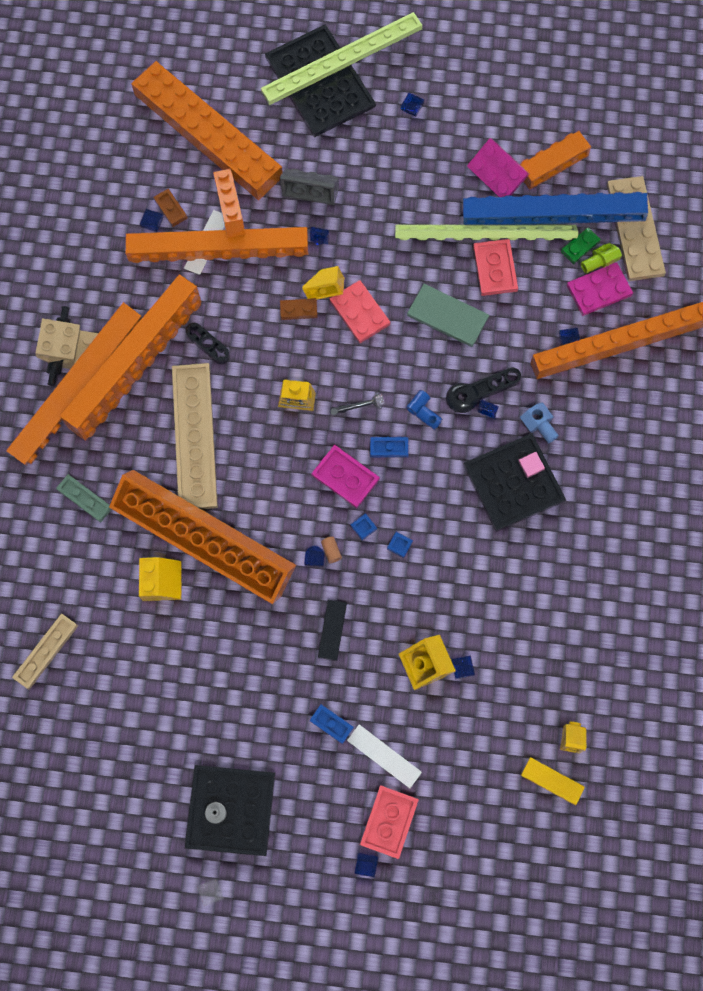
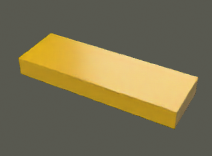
[521,757,585,806]

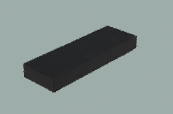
[318,600,347,661]

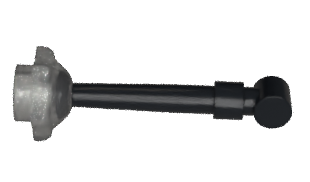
[330,391,385,415]

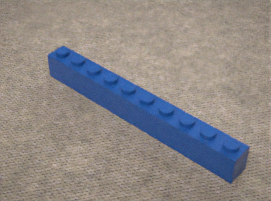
[463,192,648,225]

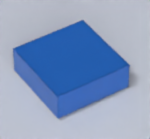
[350,513,377,541]
[387,532,413,558]

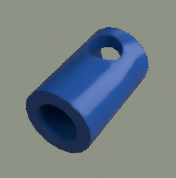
[406,390,431,416]
[416,406,443,430]

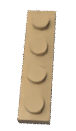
[12,613,78,690]

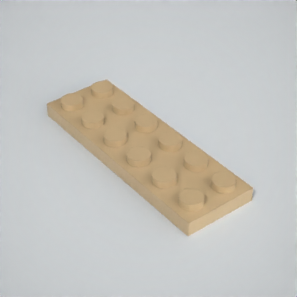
[607,176,666,281]

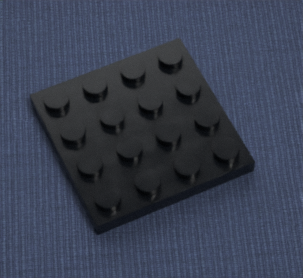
[463,433,566,532]
[184,765,276,857]

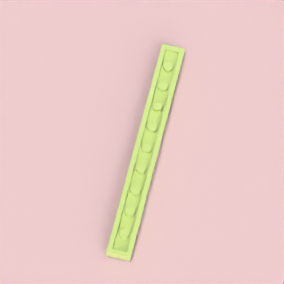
[261,12,422,105]
[395,225,578,240]

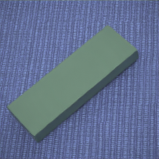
[56,474,112,523]

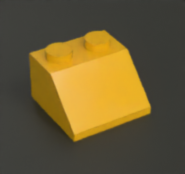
[139,557,182,601]
[399,635,456,690]

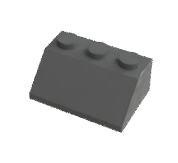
[280,169,339,206]

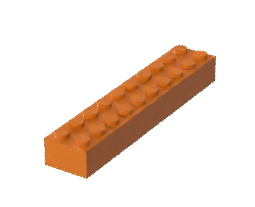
[131,61,283,201]
[60,274,202,441]
[109,470,296,604]

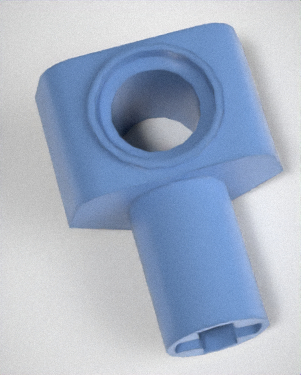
[520,402,559,443]

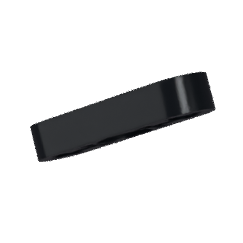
[185,323,230,364]

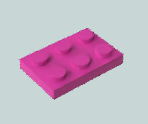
[467,138,529,197]
[566,262,633,316]
[311,445,380,509]

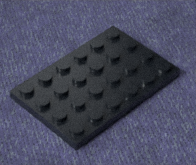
[265,24,376,137]

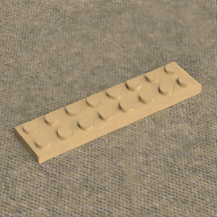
[172,363,218,509]

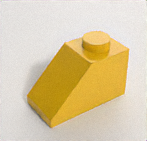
[302,266,345,299]
[560,722,586,754]

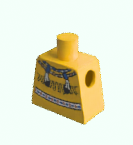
[278,380,316,411]

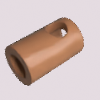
[321,536,342,564]

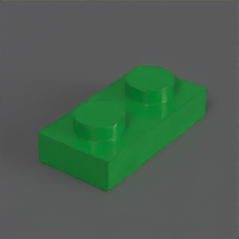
[561,227,601,265]

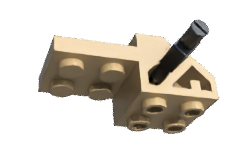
[36,306,98,386]

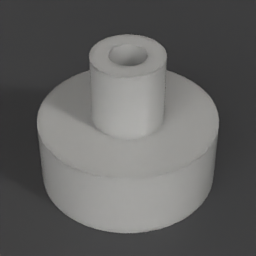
[205,802,227,824]

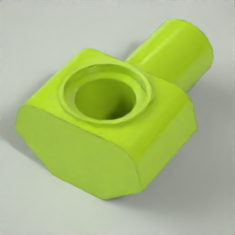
[581,243,622,274]

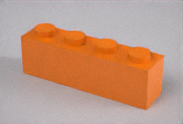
[520,131,591,190]
[213,169,245,238]

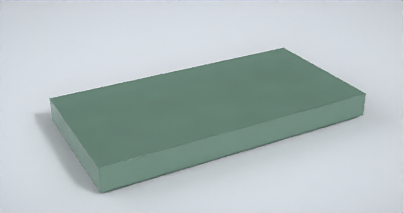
[407,284,489,348]

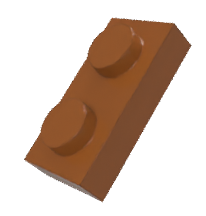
[153,188,188,227]
[280,298,318,320]

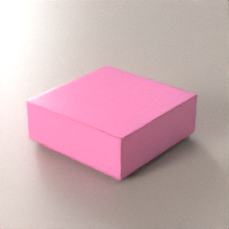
[518,452,545,478]

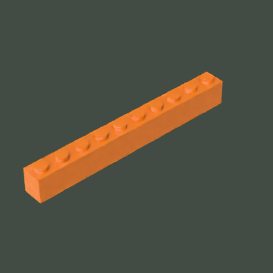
[125,227,309,263]
[6,302,142,466]
[530,302,703,379]

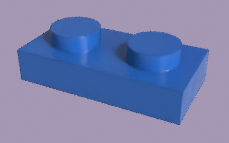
[370,437,408,458]
[310,704,354,744]

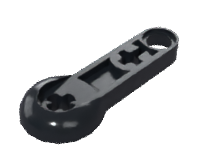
[446,367,521,413]

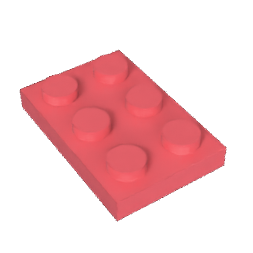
[473,239,518,296]
[329,280,390,343]
[360,785,419,859]

